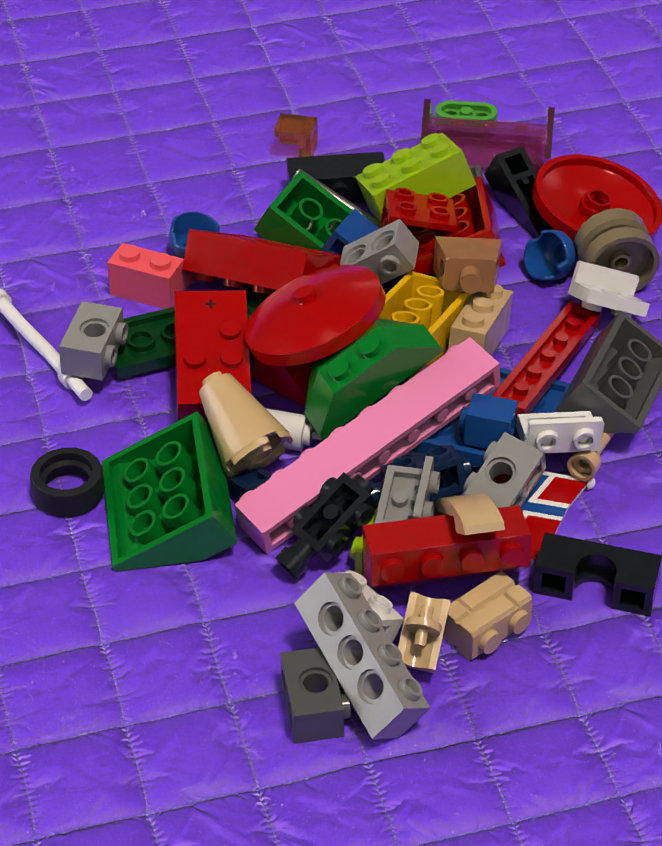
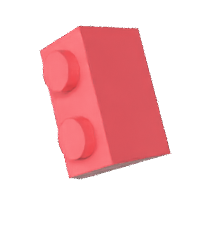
[107,243,195,309]

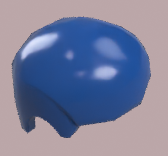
[169,212,220,259]
[523,230,576,281]

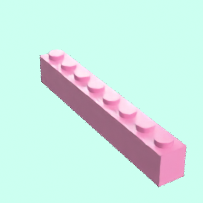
[234,337,500,554]

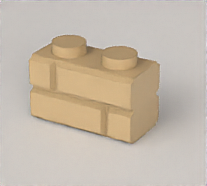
[443,571,533,661]

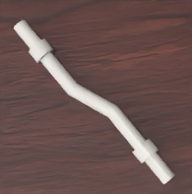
[0,288,93,401]

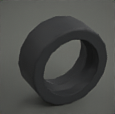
[30,448,104,517]

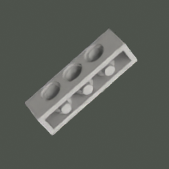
[294,572,430,739]

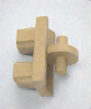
[398,592,451,673]

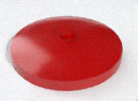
[532,154,662,241]
[245,265,386,367]

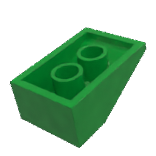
[254,170,353,251]

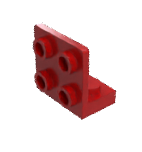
[379,188,457,232]

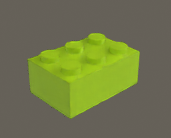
[355,133,476,221]

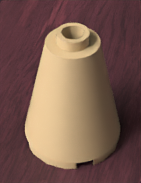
[199,371,293,477]

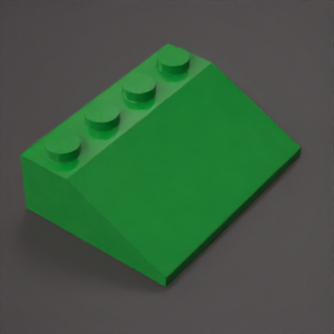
[102,411,237,572]

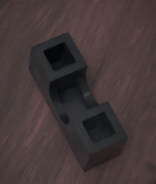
[533,532,662,617]

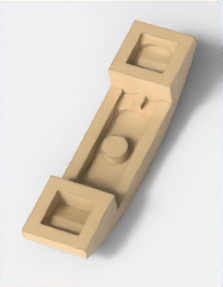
[433,493,505,535]

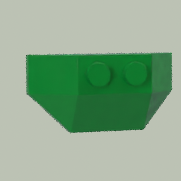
[304,318,443,440]

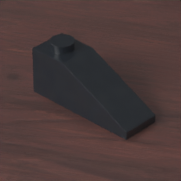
[484,146,555,239]

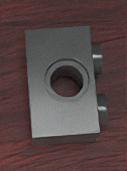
[280,647,351,744]

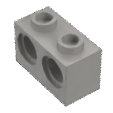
[340,219,419,284]

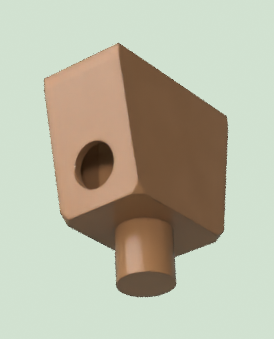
[433,236,502,294]

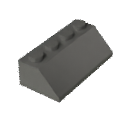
[556,311,662,433]

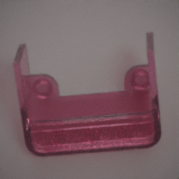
[420,99,555,172]

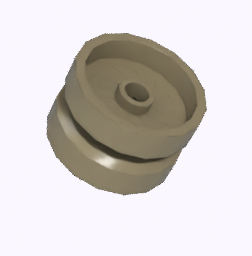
[574,208,660,292]

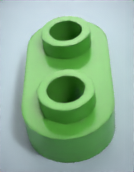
[435,100,498,132]

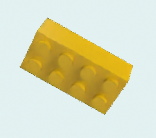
[378,271,473,379]

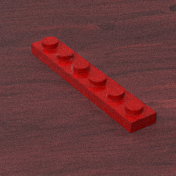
[492,301,603,414]

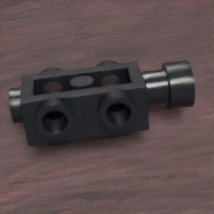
[275,472,378,579]

